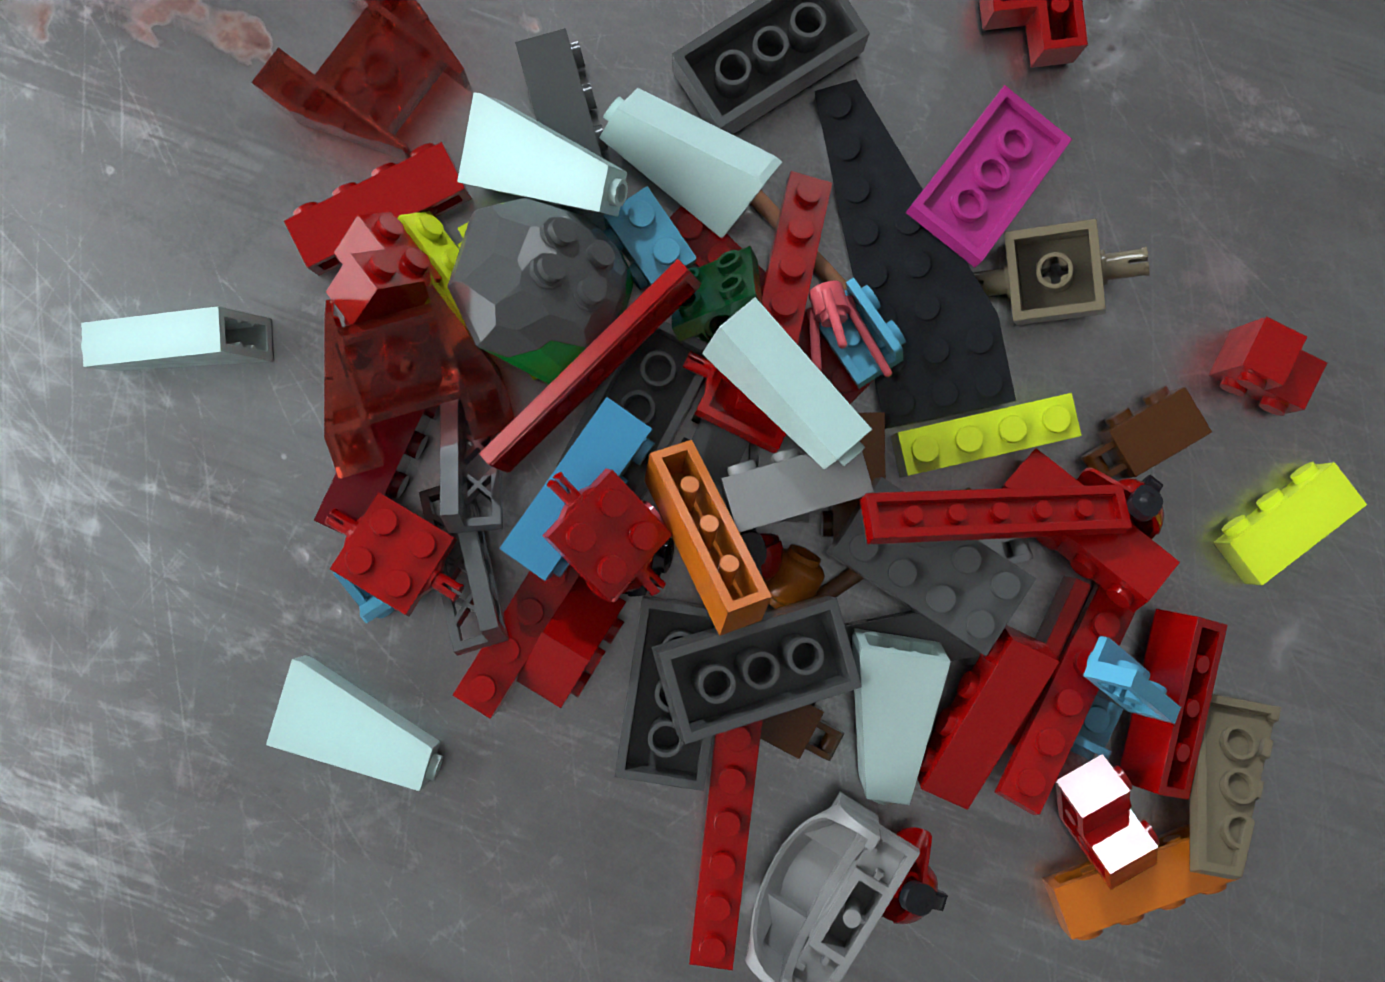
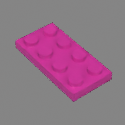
[905,85,1072,268]

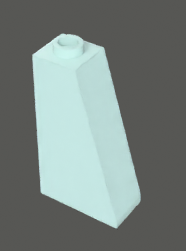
[599,88,782,238]
[457,92,628,217]
[702,297,872,469]
[81,306,273,371]
[852,628,951,805]
[266,655,443,791]

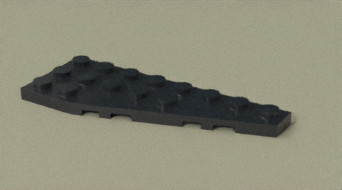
[814,79,1016,429]

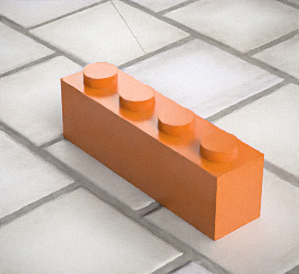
[644,440,772,636]
[1042,824,1240,940]

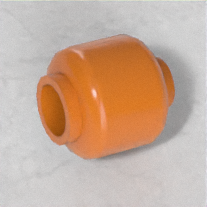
[765,544,825,608]

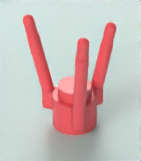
[805,281,892,377]

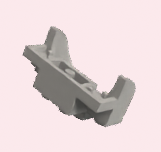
[745,792,920,982]

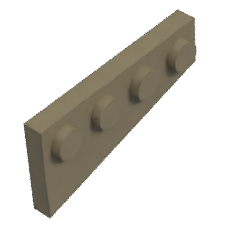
[1190,694,1281,880]

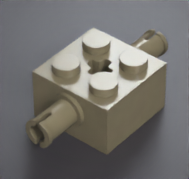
[973,218,1150,325]

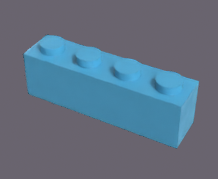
[499,397,655,581]

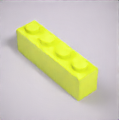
[890,393,1082,478]

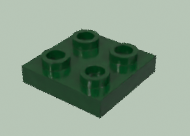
[672,246,763,342]

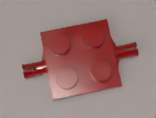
[682,350,786,454]
[542,469,673,602]
[325,492,464,617]

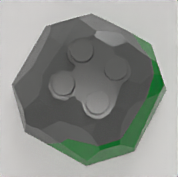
[447,198,633,384]

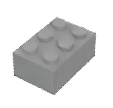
[720,447,874,532]

